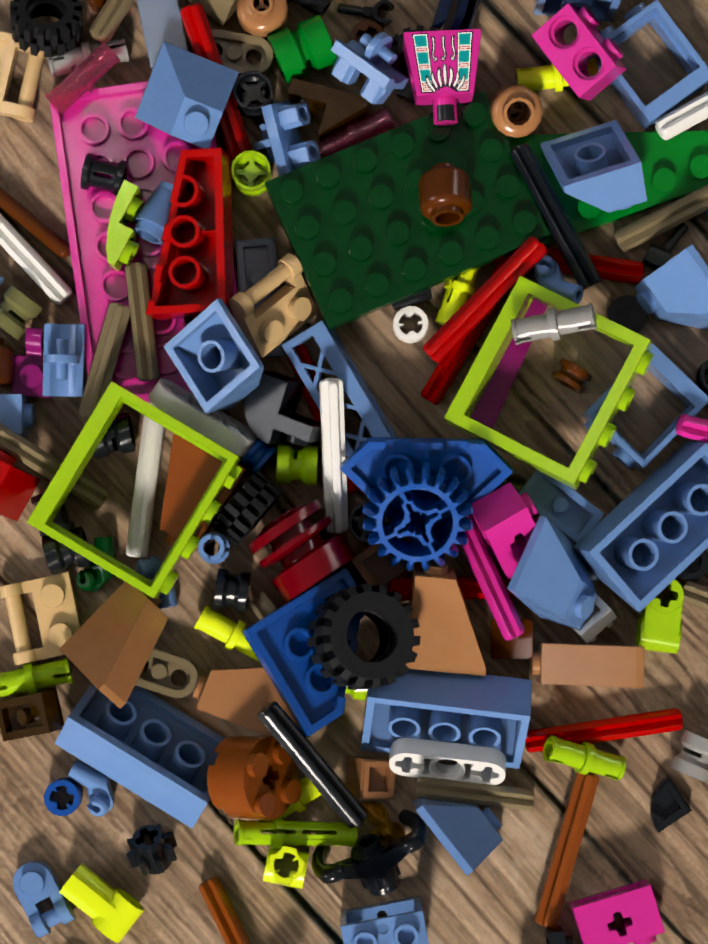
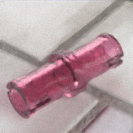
[45,42,121,115]
[315,107,395,158]

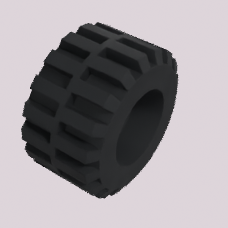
[307,583,420,690]

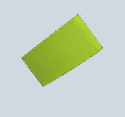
[106,179,144,271]

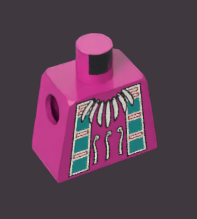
[403,29,481,126]

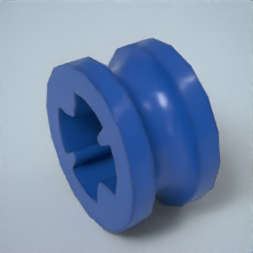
[240,439,278,474]
[44,778,82,816]

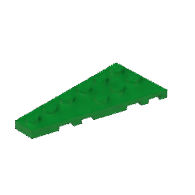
[505,130,708,247]

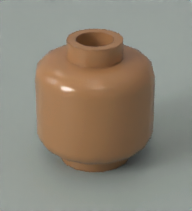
[236,0,289,39]
[489,83,543,138]

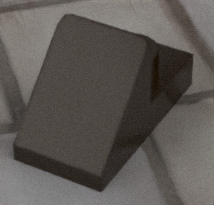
[288,78,369,142]
[0,688,64,741]

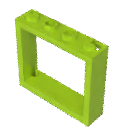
[444,276,655,490]
[26,381,242,598]

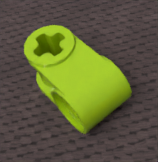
[635,579,684,654]

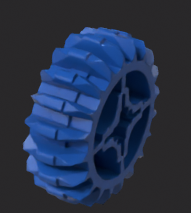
[363,462,473,572]

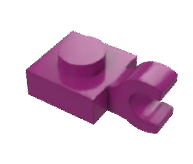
[11,328,53,398]

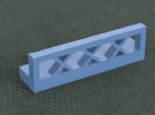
[282,320,398,457]

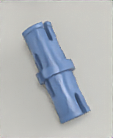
[198,532,230,564]

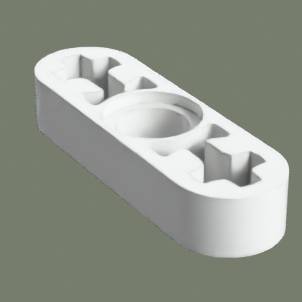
[148,378,258,457]
[389,738,506,785]

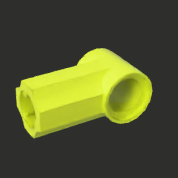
[263,846,309,889]
[59,863,145,943]

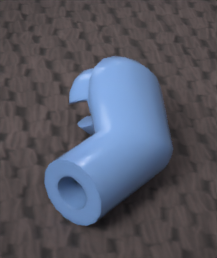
[533,255,583,304]
[136,555,178,609]
[67,760,115,817]

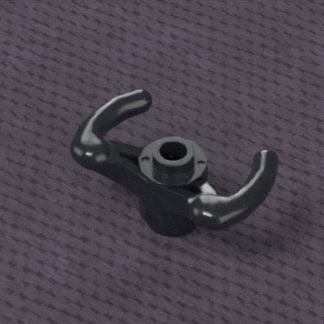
[311,809,427,896]

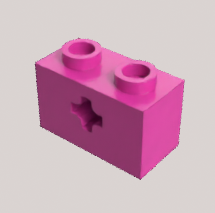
[472,482,538,580]
[569,879,665,944]

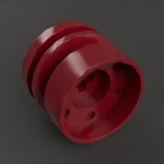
[248,499,356,603]

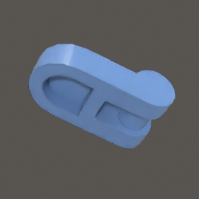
[13,860,76,938]

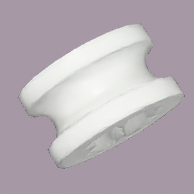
[393,306,429,343]

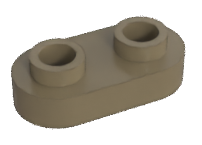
[211,29,274,76]
[135,648,199,698]

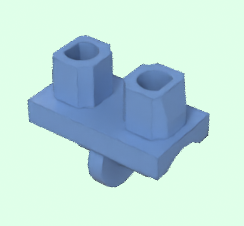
[331,31,409,105]
[252,100,321,176]
[42,323,86,397]

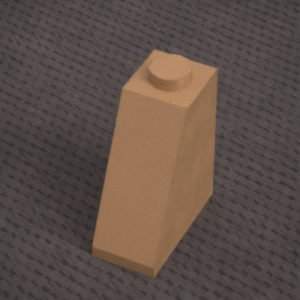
[406,560,486,676]
[60,582,168,709]
[530,642,645,688]
[193,666,296,737]

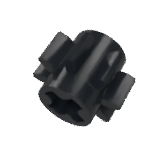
[126,824,177,876]

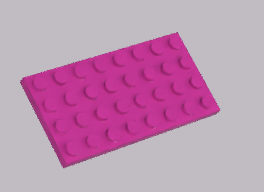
[48,81,238,406]

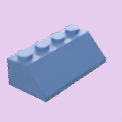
[573,441,708,612]
[361,669,532,769]
[55,684,225,828]

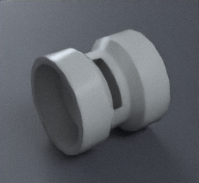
[670,730,708,783]

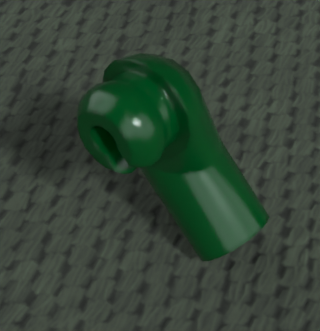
[76,536,116,592]

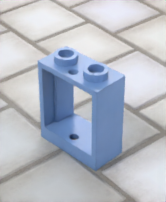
[590,0,708,131]
[581,343,708,471]
[340,895,429,944]

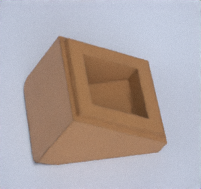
[345,756,396,799]

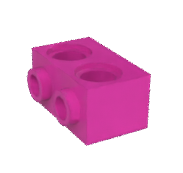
[531,3,627,101]

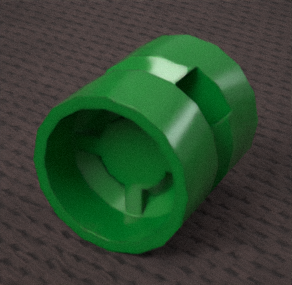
[267,14,337,84]

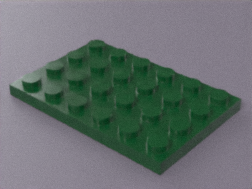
[265,91,550,331]

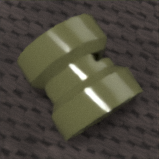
[0,285,43,341]

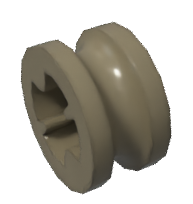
[247,590,278,619]

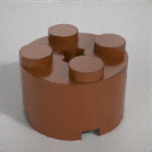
[207,736,302,820]

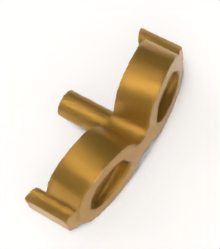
[362,802,405,843]

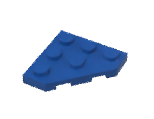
[340,437,513,543]
[242,567,364,737]

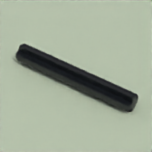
[510,143,601,290]
[258,701,368,828]

